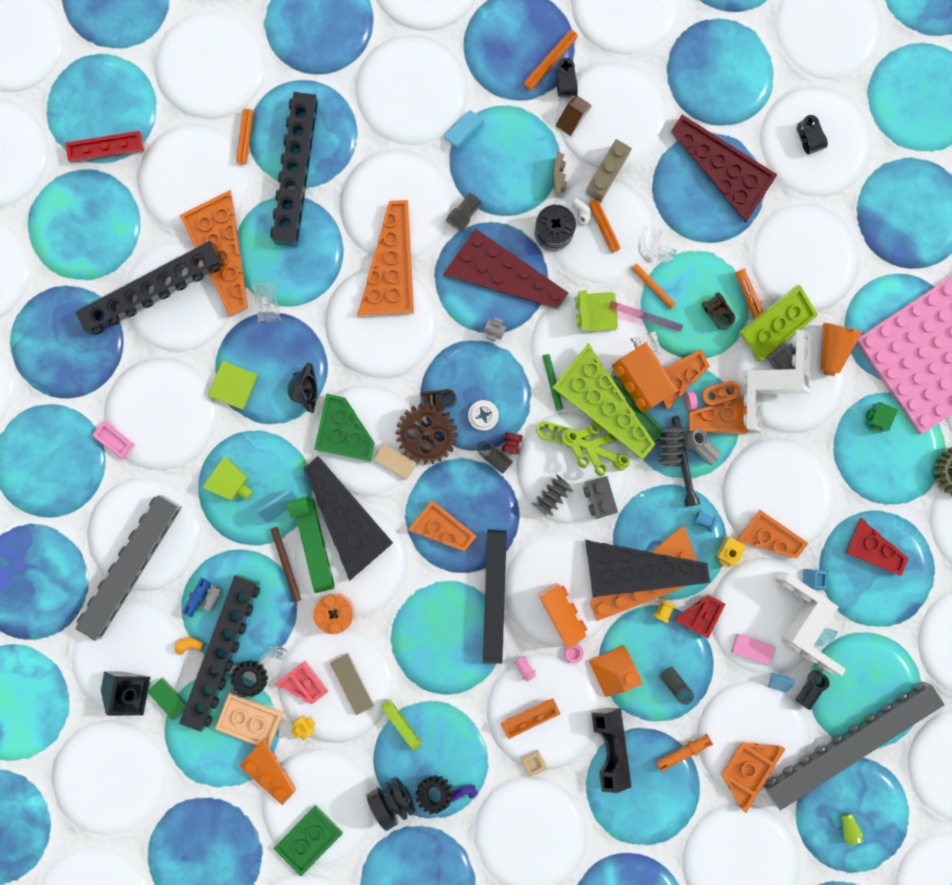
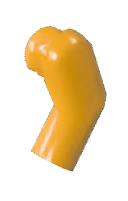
[174,637,204,655]

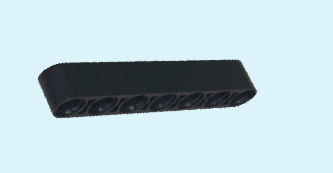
[483,529,507,664]

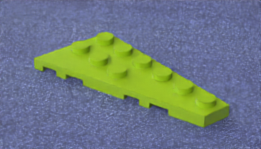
[552,342,655,460]

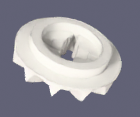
[468,400,499,431]

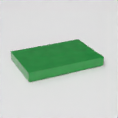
[274,805,343,876]

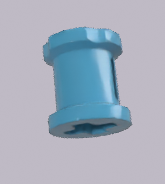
[693,509,718,533]

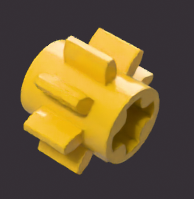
[290,715,315,740]

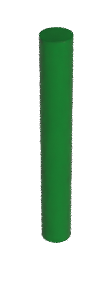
[542,354,563,411]

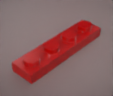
[65,131,145,163]

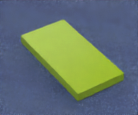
[739,285,818,362]

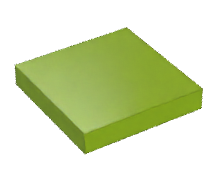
[208,361,259,410]

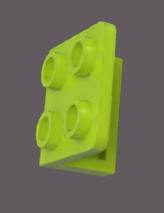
[574,290,618,333]

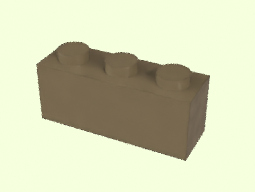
[585,139,632,203]

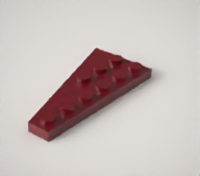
[671,114,778,223]
[443,228,569,309]

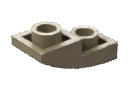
[553,152,567,197]

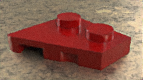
[674,595,726,639]

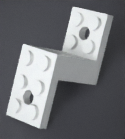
[744,330,811,432]
[774,571,846,676]

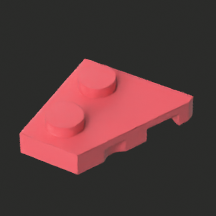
[275,661,328,705]

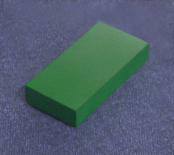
[147,678,187,720]

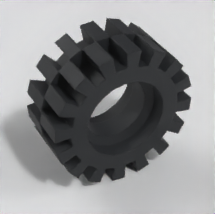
[230,660,268,698]
[415,775,454,814]

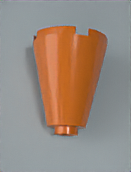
[820,322,862,377]

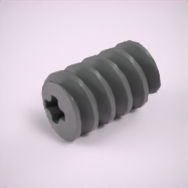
[657,426,685,467]
[531,474,573,516]

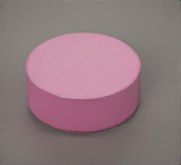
[684,391,698,411]
[564,644,584,663]

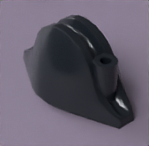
[287,363,317,413]

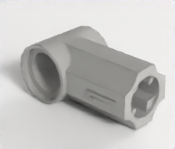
[682,429,721,465]

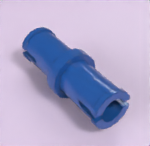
[181,577,212,617]

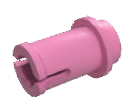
[514,656,536,682]

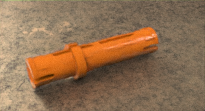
[734,268,764,319]
[656,734,713,772]

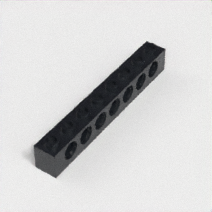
[270,92,319,247]
[76,241,225,335]
[179,574,261,732]

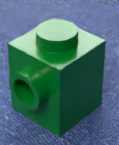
[865,402,898,433]

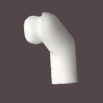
[572,197,591,225]

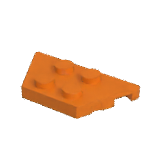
[721,741,785,813]

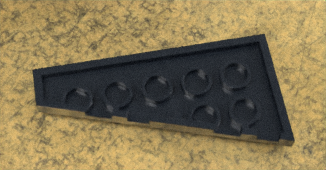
[303,456,394,581]
[585,539,710,598]

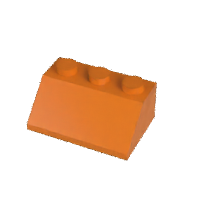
[611,342,678,413]
[538,583,587,649]

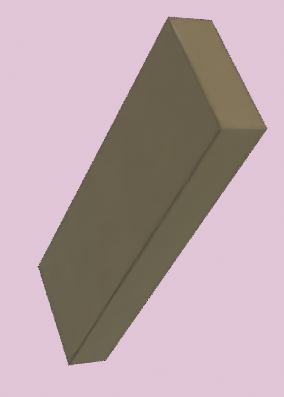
[330,653,374,715]

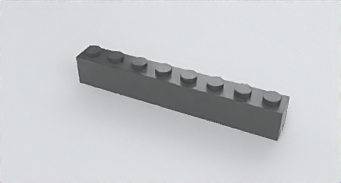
[75,495,182,641]

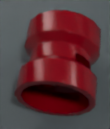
[501,432,523,455]

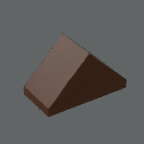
[556,95,592,137]

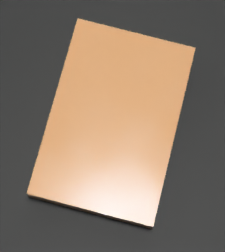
[215,691,284,749]

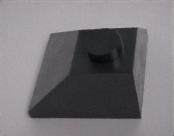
[100,671,150,716]

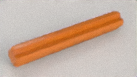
[524,30,578,91]

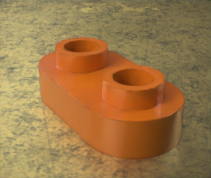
[701,381,740,406]

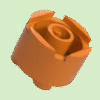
[313,593,355,634]

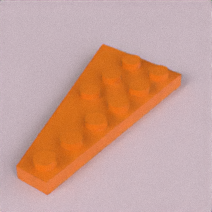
[179,190,248,317]
[357,200,414,317]
[589,525,698,621]

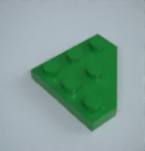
[314,394,375,462]

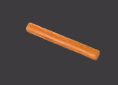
[632,264,676,309]

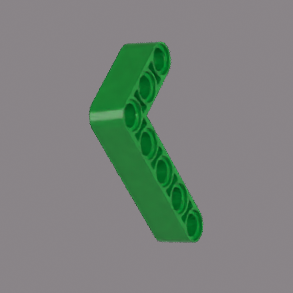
[287,496,335,593]

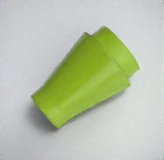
[841,813,863,845]

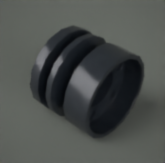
[534,204,576,252]
[366,776,416,831]

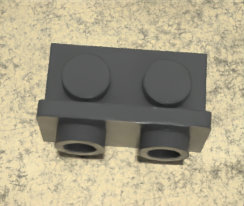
[766,342,796,370]
[583,476,618,519]

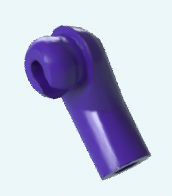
[451,784,478,803]

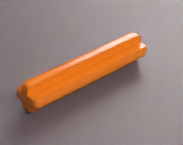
[236,109,253,165]
[589,200,621,253]

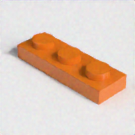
[500,698,560,739]

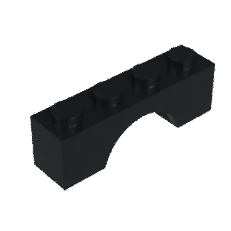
[591,708,632,793]

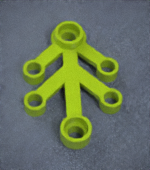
[561,423,630,476]

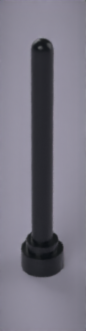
[672,416,700,507]

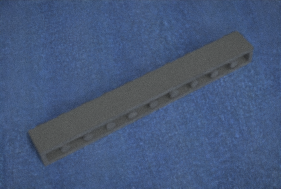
[763,682,945,811]

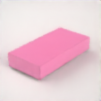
[92,421,135,459]
[731,634,775,665]

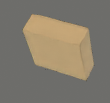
[521,750,547,777]

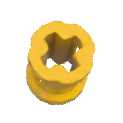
[653,599,677,623]

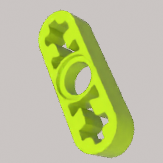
[536,421,591,450]
[381,699,422,751]

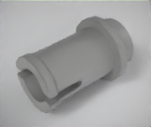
[201,585,222,611]

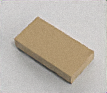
[374,444,417,479]

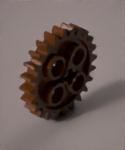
[395,402,458,465]

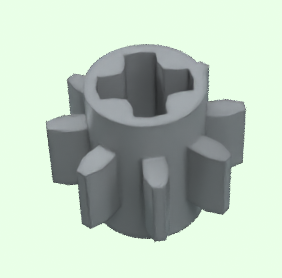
[483,317,506,342]

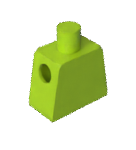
[203,457,254,501]

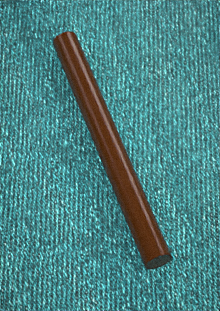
[270,527,302,602]

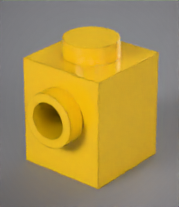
[715,536,747,568]

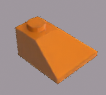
[589,645,643,697]

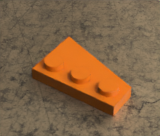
[662,349,710,410]
[688,397,747,435]
[408,500,477,551]
[737,509,808,559]
[239,737,296,805]

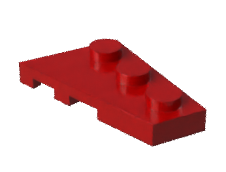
[846,518,909,576]

